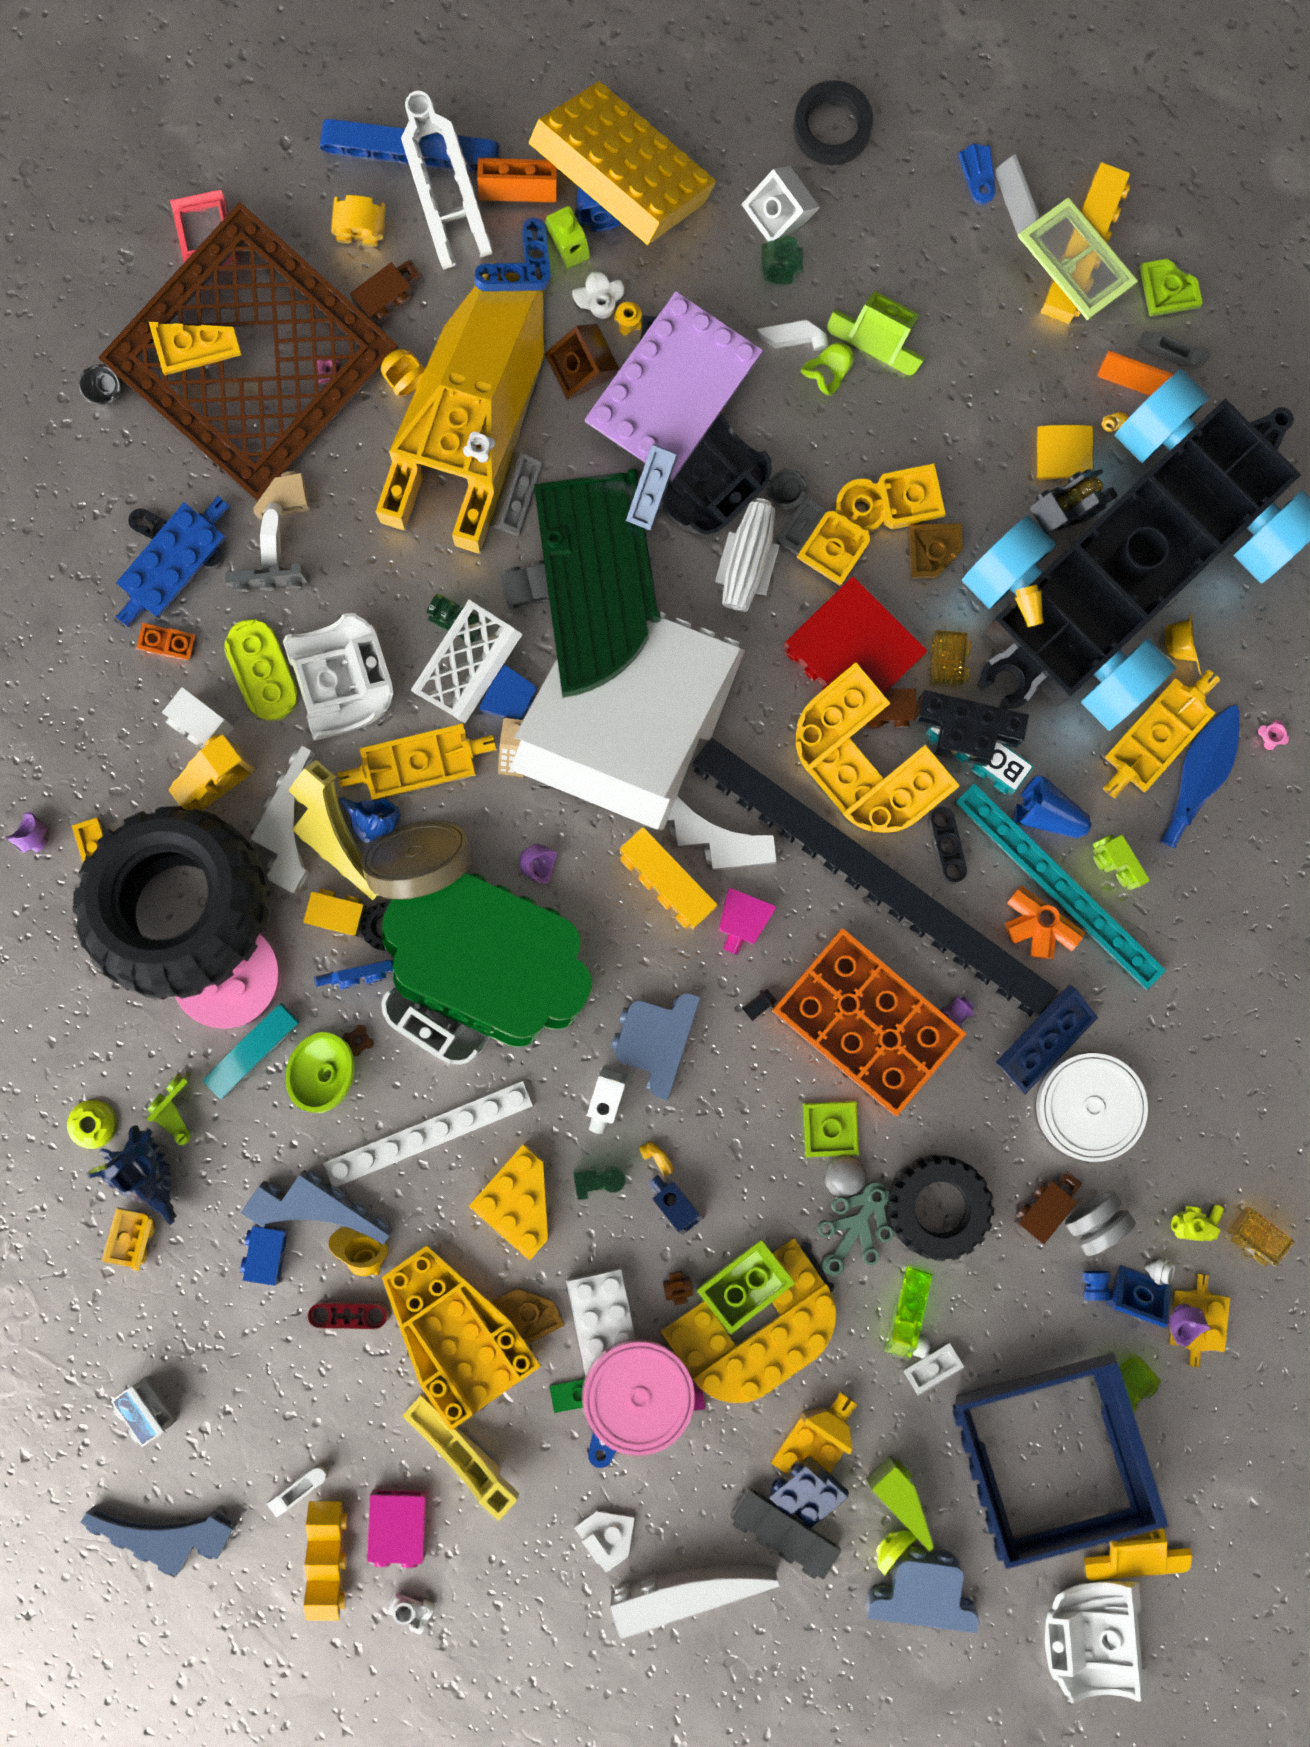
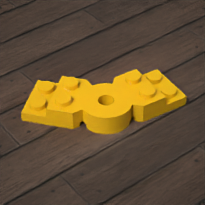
[797,463,946,586]

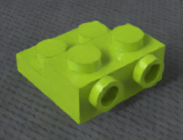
[1092,834,1150,890]

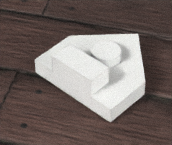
[574,1510,635,1573]

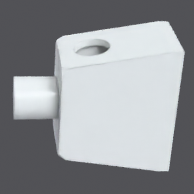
[587,1067,628,1134]

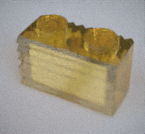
[929,630,971,689]
[1227,1206,1295,1267]

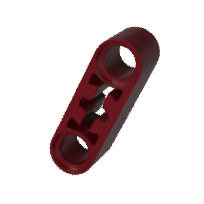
[308,1300,390,1329]

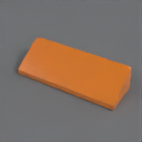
[1098,351,1174,396]

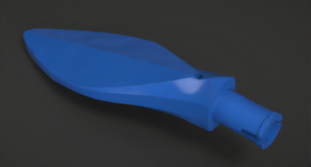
[1160,705,1240,849]

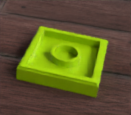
[803,1101,859,1157]

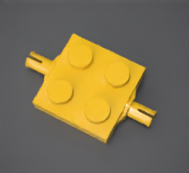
[1168,1273,1230,1368]

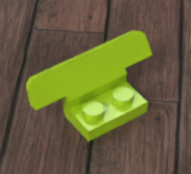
[827,290,925,375]

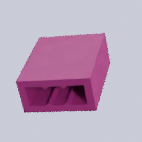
[367,1489,428,1568]

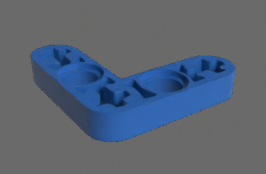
[474,217,551,291]

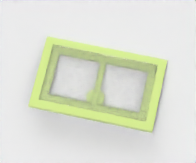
[1018,197,1139,320]

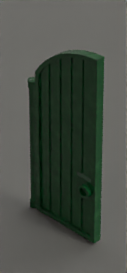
[534,469,661,698]

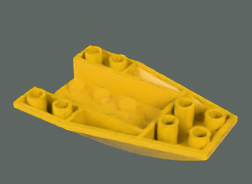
[382,1246,541,1431]

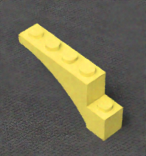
[288,760,378,900]
[402,1394,520,1521]

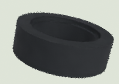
[794,80,873,165]

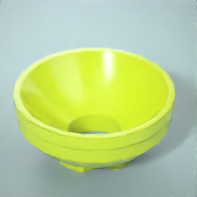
[67,1099,118,1149]
[876,1530,917,1575]

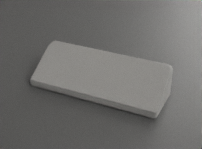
[995,154,1040,241]
[490,452,543,536]

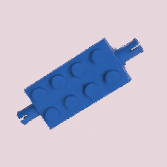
[115,496,231,627]

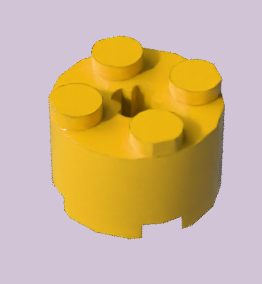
[331,195,386,247]

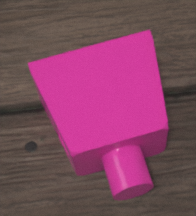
[719,888,776,955]

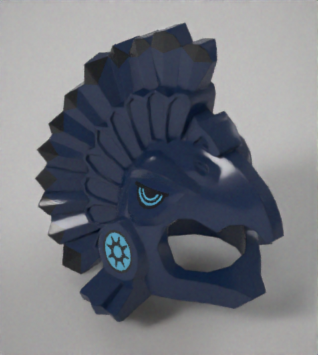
[87,1125,177,1225]

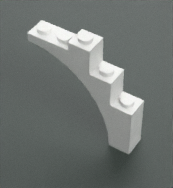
[642,795,776,871]

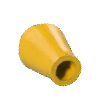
[1015,585,1044,627]

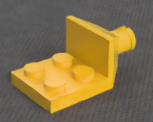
[770,1392,858,1474]

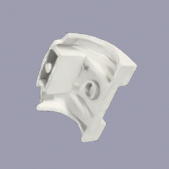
[1045,1581,1149,1704]

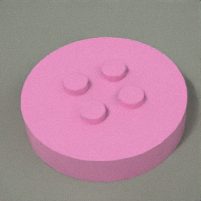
[175,932,282,1029]
[582,1340,695,1456]

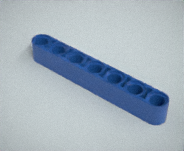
[319,119,500,173]

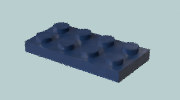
[996,984,1098,1095]

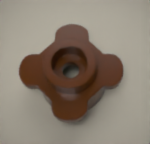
[342,1025,374,1056]

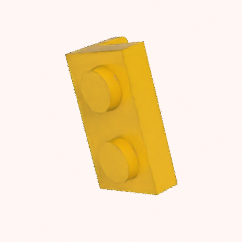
[102,1207,155,1271]

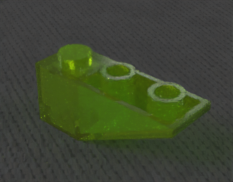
[883,1266,932,1359]

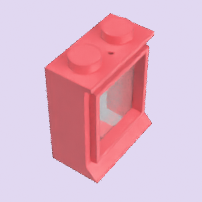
[170,190,239,266]

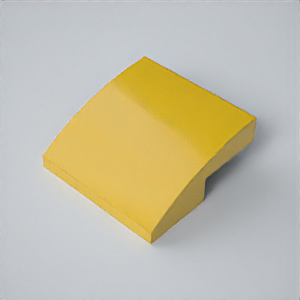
[1037,425,1094,480]

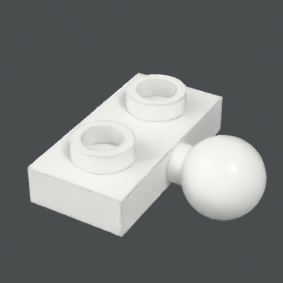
[903,1335,965,1396]

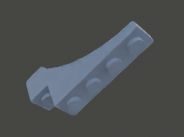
[241,1170,393,1245]
[80,1507,238,1576]

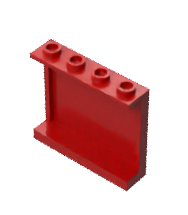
[783,576,927,695]

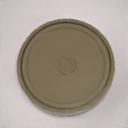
[361,820,472,899]

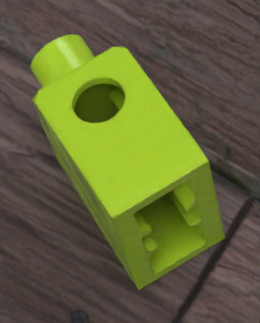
[545,206,590,269]

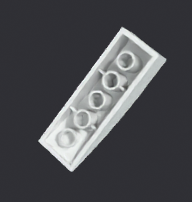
[610,1565,780,1639]

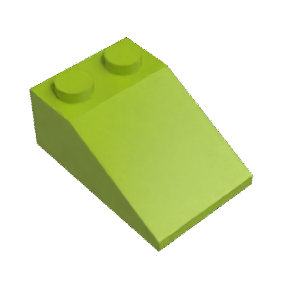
[697,1240,795,1334]
[866,1456,934,1551]

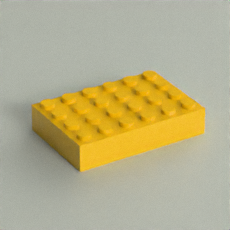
[529,81,716,245]

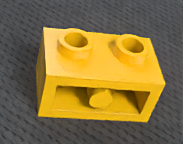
[303,888,367,937]

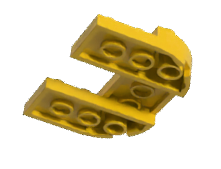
[796,663,960,833]
[660,1238,836,1403]

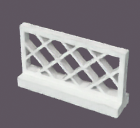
[411,600,523,723]

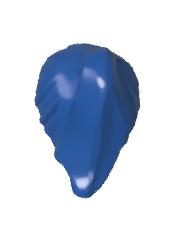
[339,797,401,843]

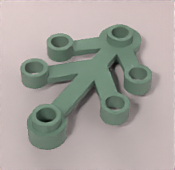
[817,1182,893,1276]

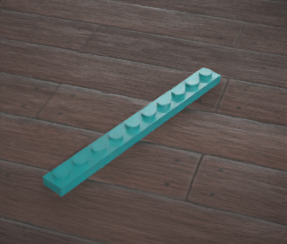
[955,783,1166,990]

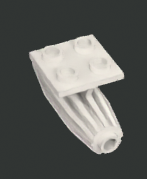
[715,498,780,612]

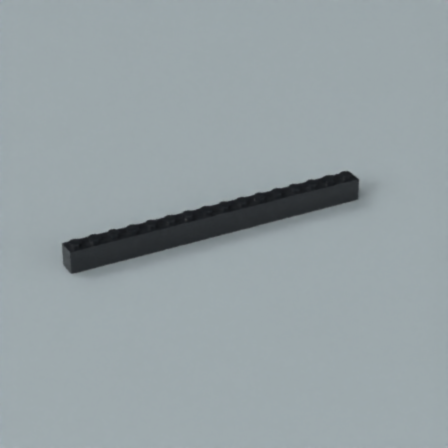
[692,737,1059,1018]

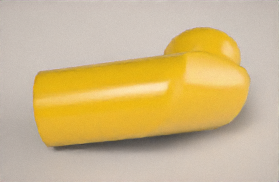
[1101,412,1130,432]
[639,1141,674,1176]

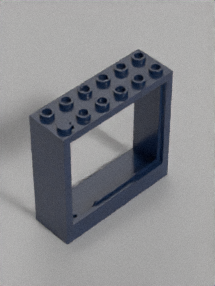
[952,1352,1169,1569]

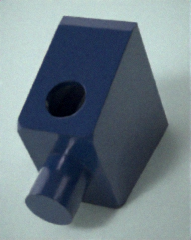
[648,1173,704,1235]

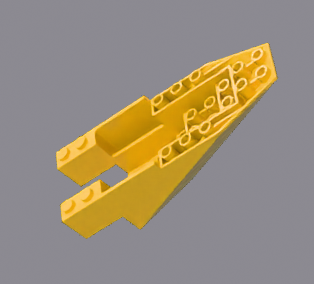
[376,262,544,554]

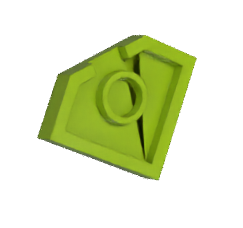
[1139,259,1203,317]

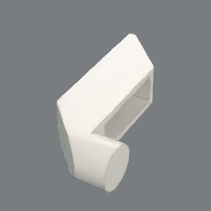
[757,320,829,351]
[260,503,283,573]
[267,1466,327,1517]

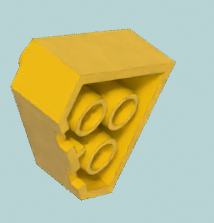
[168,734,256,811]
[469,1143,549,1261]

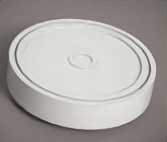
[1036,1053,1148,1162]

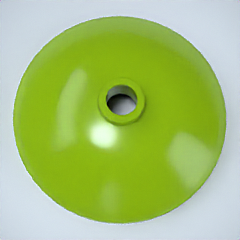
[285,1032,355,1113]

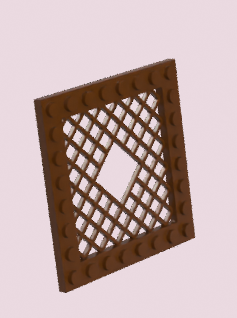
[98,202,399,501]

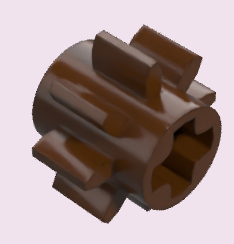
[663,1271,693,1306]

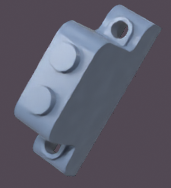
[611,993,700,1100]
[866,1547,979,1633]

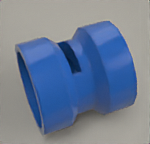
[1082,1271,1111,1301]

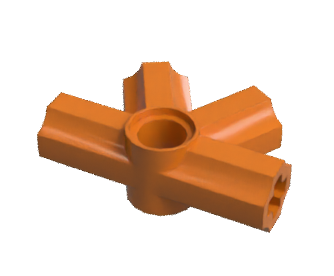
[1004,885,1086,960]

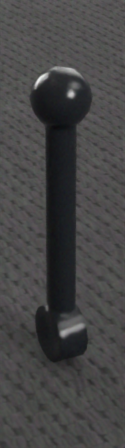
[800,1242,835,1292]

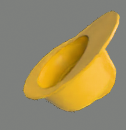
[1165,613,1201,675]
[328,1227,389,1276]

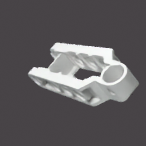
[401,91,493,270]

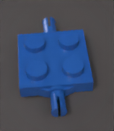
[314,960,394,990]

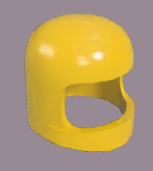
[381,348,425,397]

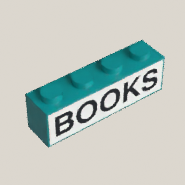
[925,727,1034,795]

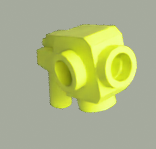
[1171,1205,1224,1241]

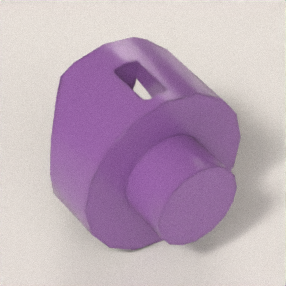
[6,812,48,852]
[520,843,558,884]
[1168,1304,1210,1347]

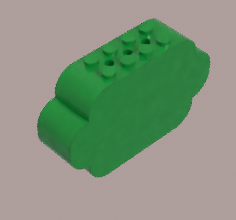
[382,873,592,1047]

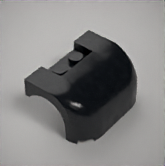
[660,414,772,535]

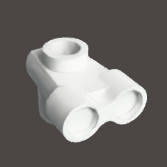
[386,1592,435,1634]

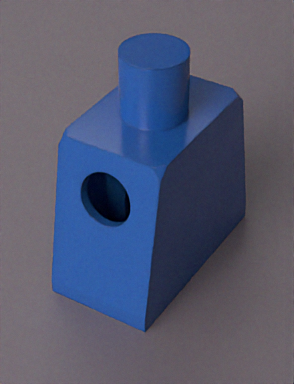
[479,664,538,720]

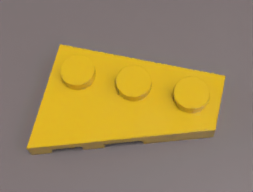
[149,322,242,375]

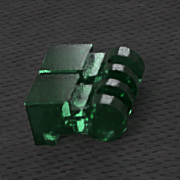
[426,593,481,642]
[573,1166,625,1200]

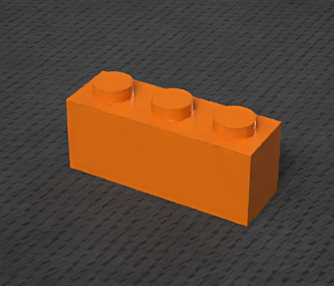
[477,158,557,202]

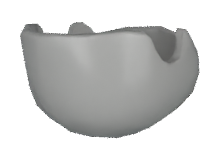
[824,1155,866,1198]

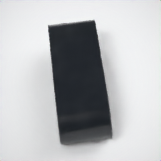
[927,807,967,884]

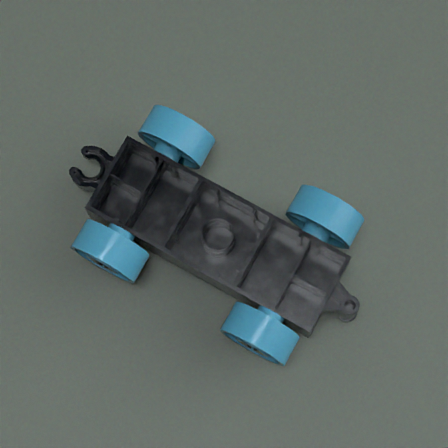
[961,368,1310,731]

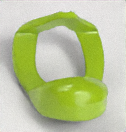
[801,343,854,396]

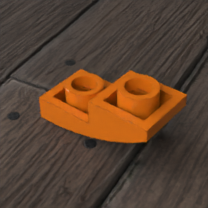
[136,622,195,661]

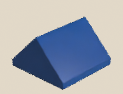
[1106,1265,1171,1328]

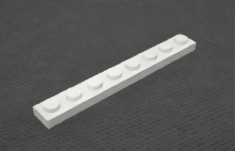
[323,1081,533,1187]

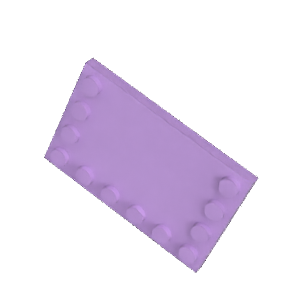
[585,291,763,481]

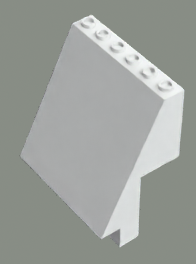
[510,611,745,830]

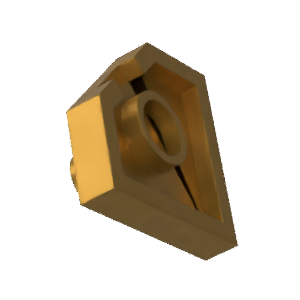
[908,523,963,579]
[492,1288,565,1345]

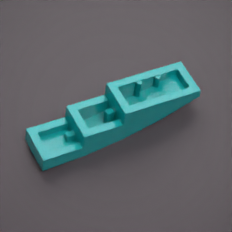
[202,1003,300,1100]

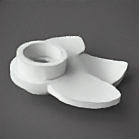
[572,271,624,319]

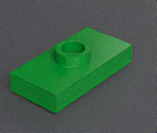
[549,1378,585,1413]

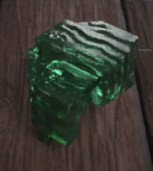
[761,235,803,285]

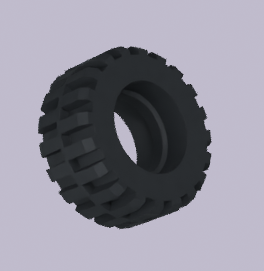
[887,1155,994,1261]

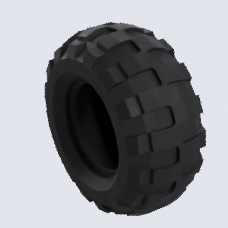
[73,806,270,1000]

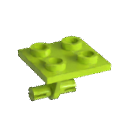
[146,1071,191,1145]

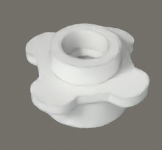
[463,431,495,463]

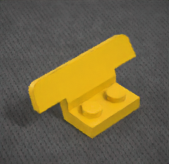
[1083,1528,1192,1581]

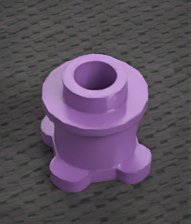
[940,996,975,1028]

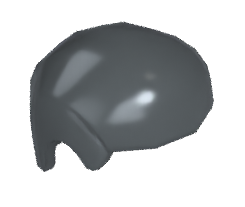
[78,364,123,405]
[768,469,808,510]

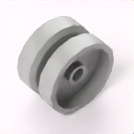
[1064,1190,1136,1256]

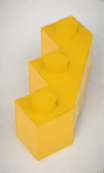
[303,1501,348,1621]

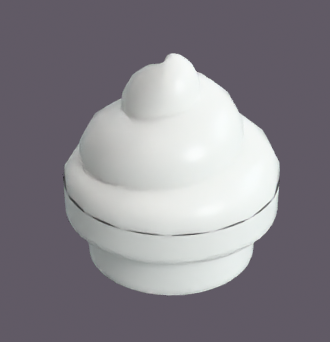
[1145,1258,1175,1285]

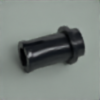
[742,989,777,1021]

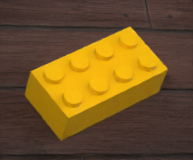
[619,827,718,930]

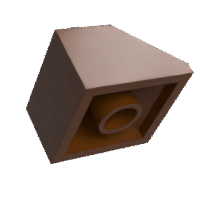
[545,323,620,399]

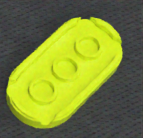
[224,619,298,721]

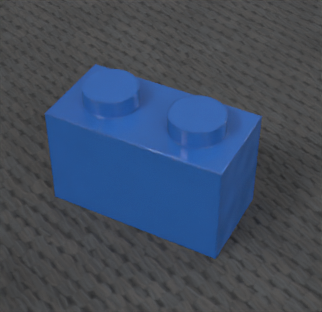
[240,1224,289,1286]

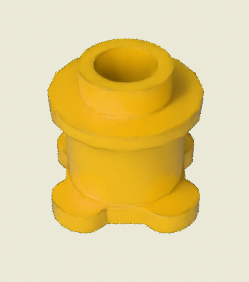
[614,301,642,336]

